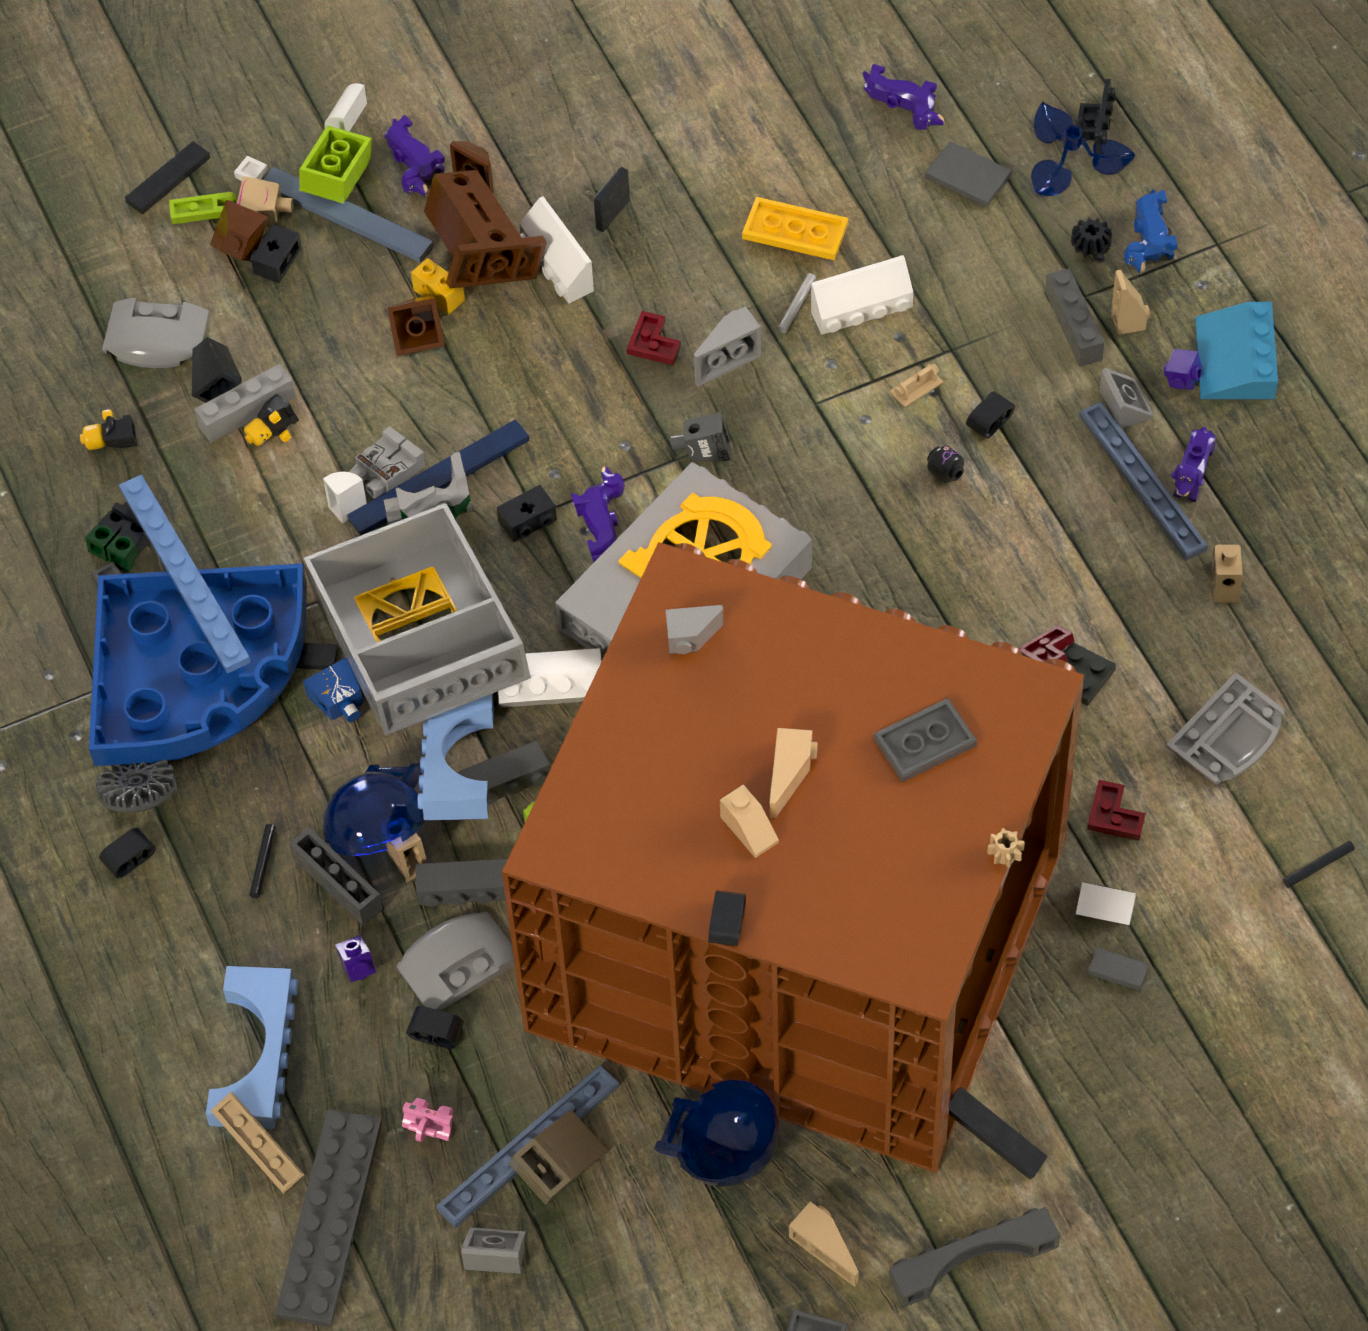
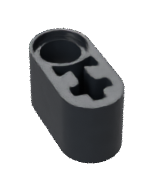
[966,391,1015,439]
[99,827,156,878]
[708,890,746,946]
[406,1006,464,1049]

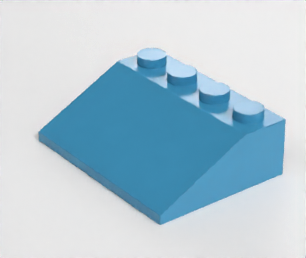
[1195,302,1278,399]

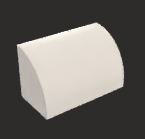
[324,84,367,132]
[323,472,367,524]
[1076,882,1136,925]

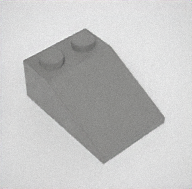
[694,306,761,387]

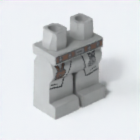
[349,426,425,499]

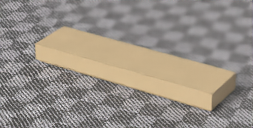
[210,1092,305,1194]

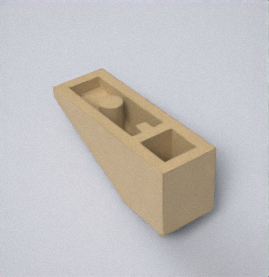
[1111,270,1150,335]
[770,728,818,818]
[789,1201,859,1287]

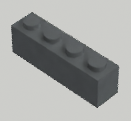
[1045,268,1104,367]
[456,741,550,804]
[289,827,383,925]
[416,859,508,907]

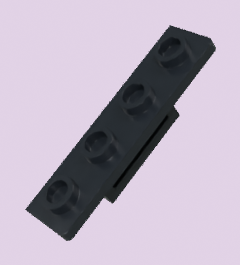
[1075,79,1116,154]

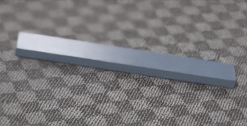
[263,167,433,263]
[1079,402,1208,561]
[436,1065,620,1228]

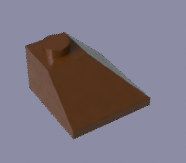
[450,141,494,193]
[210,200,269,261]
[387,295,445,356]

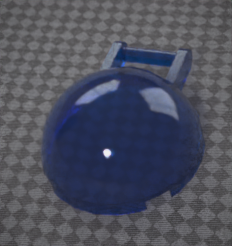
[323,763,425,856]
[654,1079,779,1187]

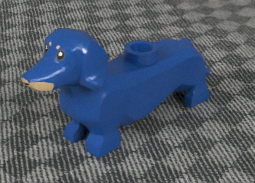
[1124,189,1177,274]

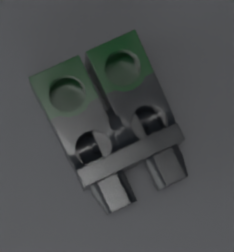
[85,501,150,572]

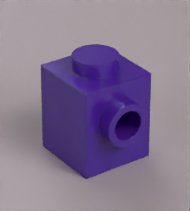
[1164,349,1202,390]
[335,935,376,982]

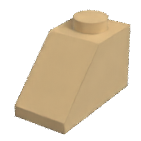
[720,785,779,858]

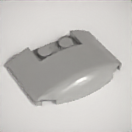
[102,298,210,368]
[1166,672,1284,784]
[397,912,515,1011]

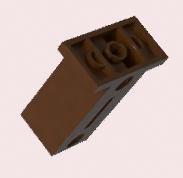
[424,170,547,289]

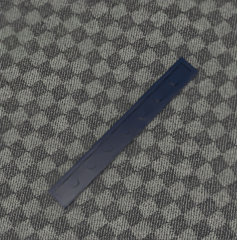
[347,419,530,536]

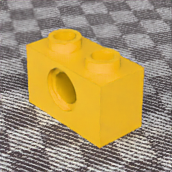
[411,258,465,315]

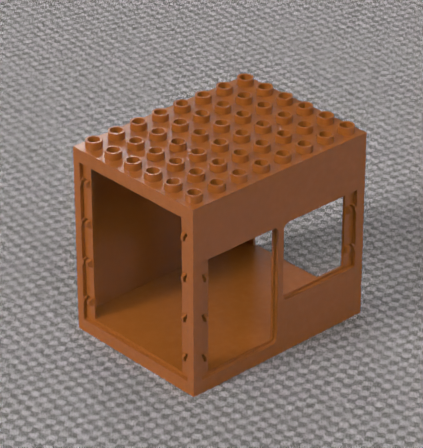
[502,542,1084,1173]

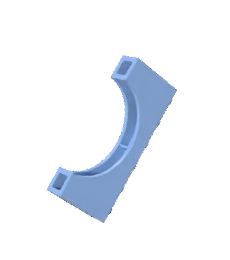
[418,693,494,820]
[206,966,298,1129]

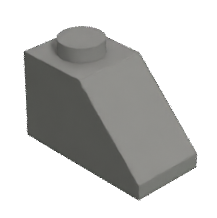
[666,605,723,654]

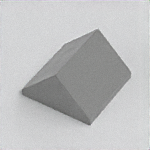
[1099,368,1154,429]
[462,1227,526,1274]

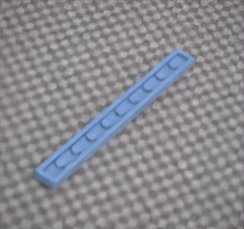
[119,475,251,674]

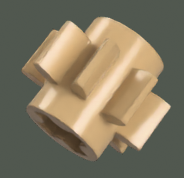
[987,828,1024,867]

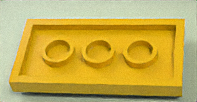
[742,197,848,261]

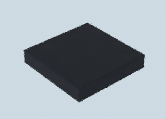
[594,167,630,232]

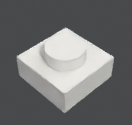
[234,156,268,181]

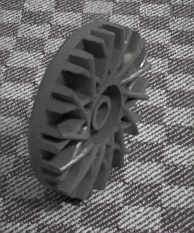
[96,760,176,813]

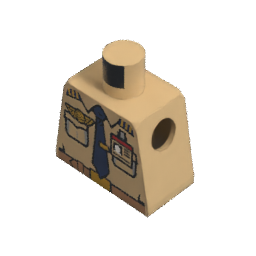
[1211,545,1242,603]

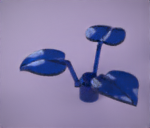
[1031,102,1135,196]

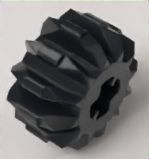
[1071,216,1112,259]

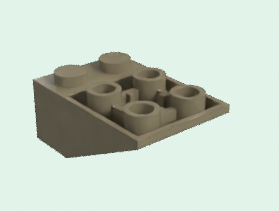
[509,1110,608,1205]

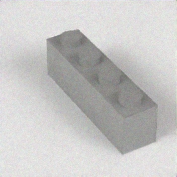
[194,364,296,443]

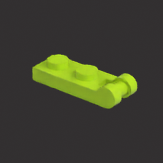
[169,192,237,224]

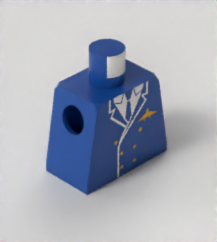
[303,658,363,722]

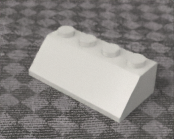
[519,197,594,304]
[811,255,913,335]
[498,648,601,708]

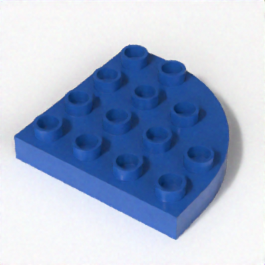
[89,563,307,766]

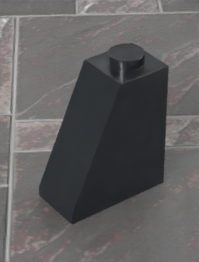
[192,337,242,403]

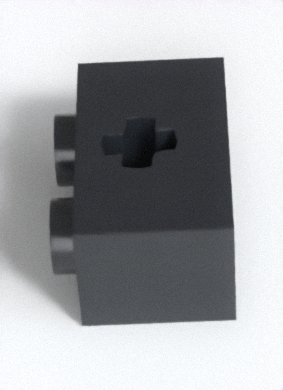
[250,224,302,283]
[497,485,557,542]

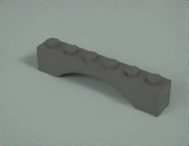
[889,1207,1060,1308]

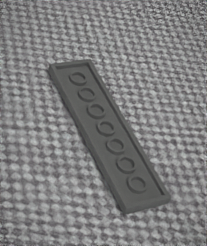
[275,1109,382,1327]

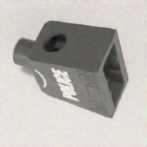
[671,412,731,461]

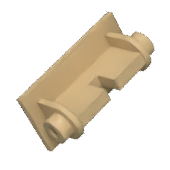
[890,364,944,408]

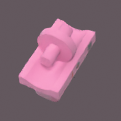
[402,1098,453,1142]

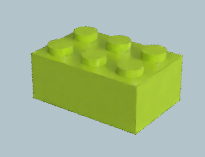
[299,125,372,204]

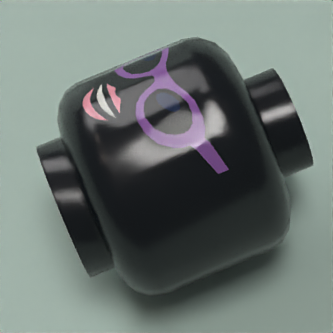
[927,445,964,483]

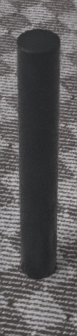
[249,824,276,898]
[1283,841,1355,888]

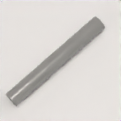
[778,273,816,334]

